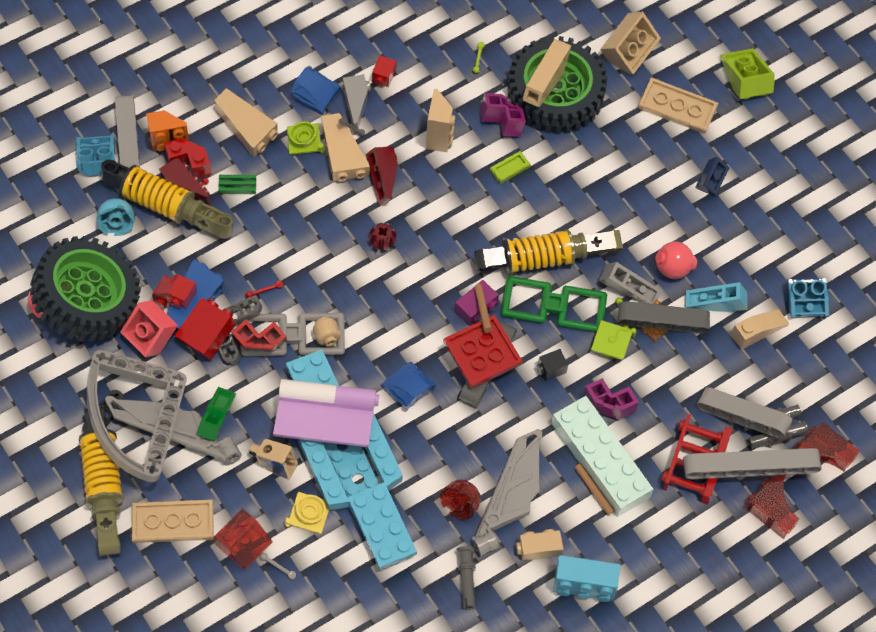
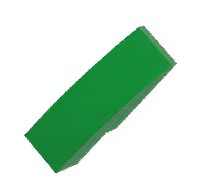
[196,386,237,441]

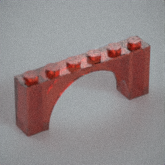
[746,421,860,539]

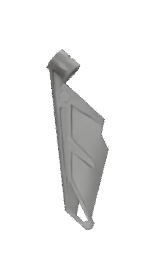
[105,396,242,464]
[472,429,542,556]

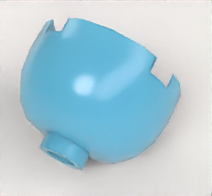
[97,198,135,236]

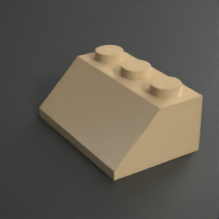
[600,12,661,75]
[426,89,455,152]

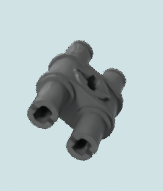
[743,404,808,449]

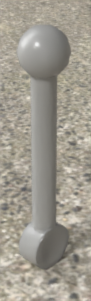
[260,553,296,580]

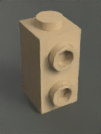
[516,529,563,561]

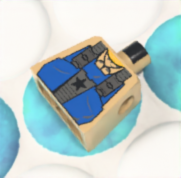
[249,439,298,480]

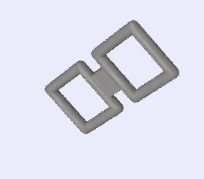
[240,313,345,356]

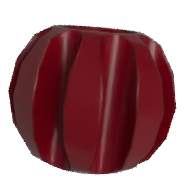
[369,223,397,251]

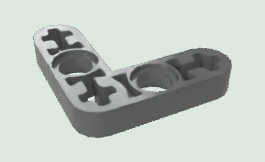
[219,297,262,365]

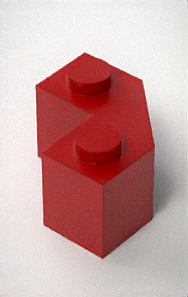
[164,138,212,178]
[152,275,197,310]
[231,319,287,352]

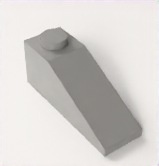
[343,74,371,133]
[599,262,662,304]

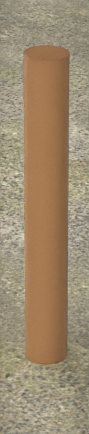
[475,284,492,333]
[575,464,614,516]

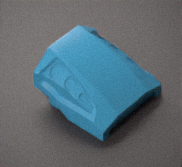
[76,134,115,176]
[787,278,829,317]

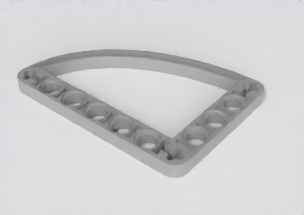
[87,350,187,482]

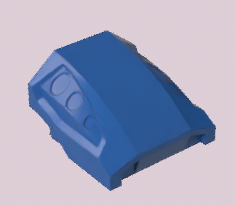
[291,65,341,115]
[381,362,436,410]

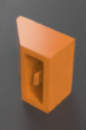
[146,110,189,152]

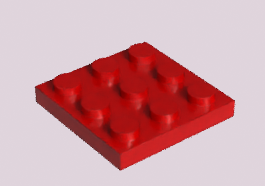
[443,315,523,389]

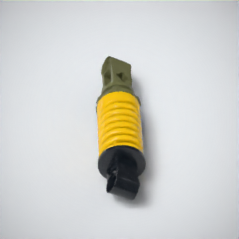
[101,160,233,238]
[474,230,623,274]
[78,406,124,556]

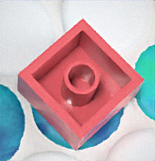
[120,300,178,357]

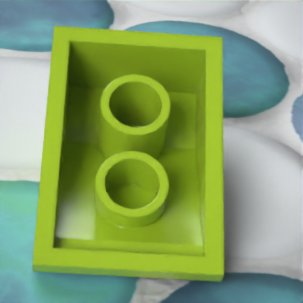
[720,49,775,99]

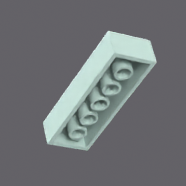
[551,396,653,517]

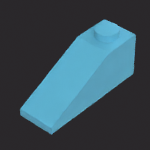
[685,282,747,312]

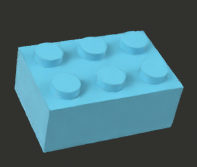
[553,555,621,602]

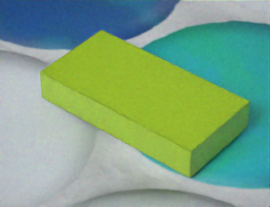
[490,151,531,184]

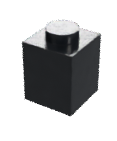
[536,349,568,381]

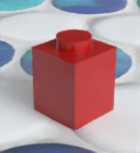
[372,56,397,88]

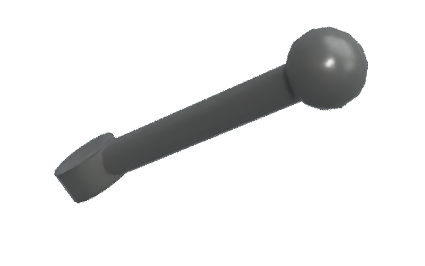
[338,118,365,136]

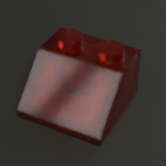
[214,508,273,571]

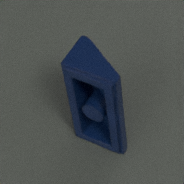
[695,157,730,196]

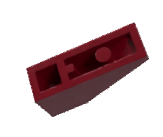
[366,146,398,206]

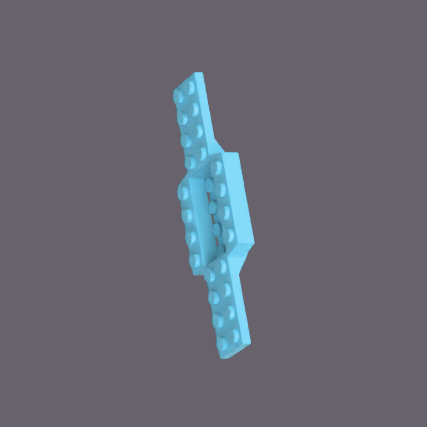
[286,349,417,570]

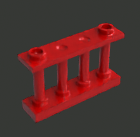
[661,414,733,505]

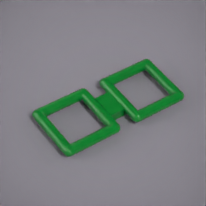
[501,276,608,332]

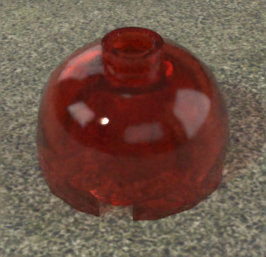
[440,479,481,521]

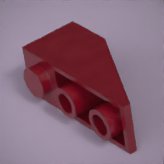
[159,157,211,206]

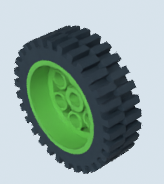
[507,36,607,134]
[30,236,141,342]

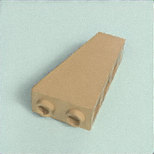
[523,39,571,107]
[214,88,278,157]
[321,113,370,182]

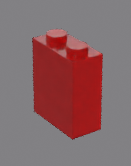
[175,298,237,360]

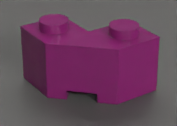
[480,93,526,136]
[583,378,639,420]

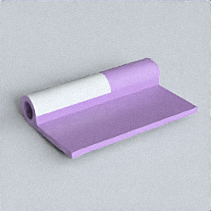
[273,379,380,447]

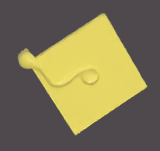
[284,492,329,534]

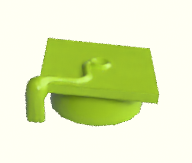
[287,122,325,155]
[591,320,637,360]

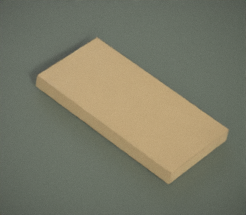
[638,78,718,134]
[132,500,214,543]

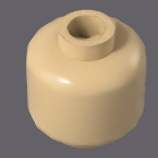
[313,317,341,347]

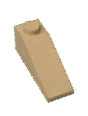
[731,309,789,350]

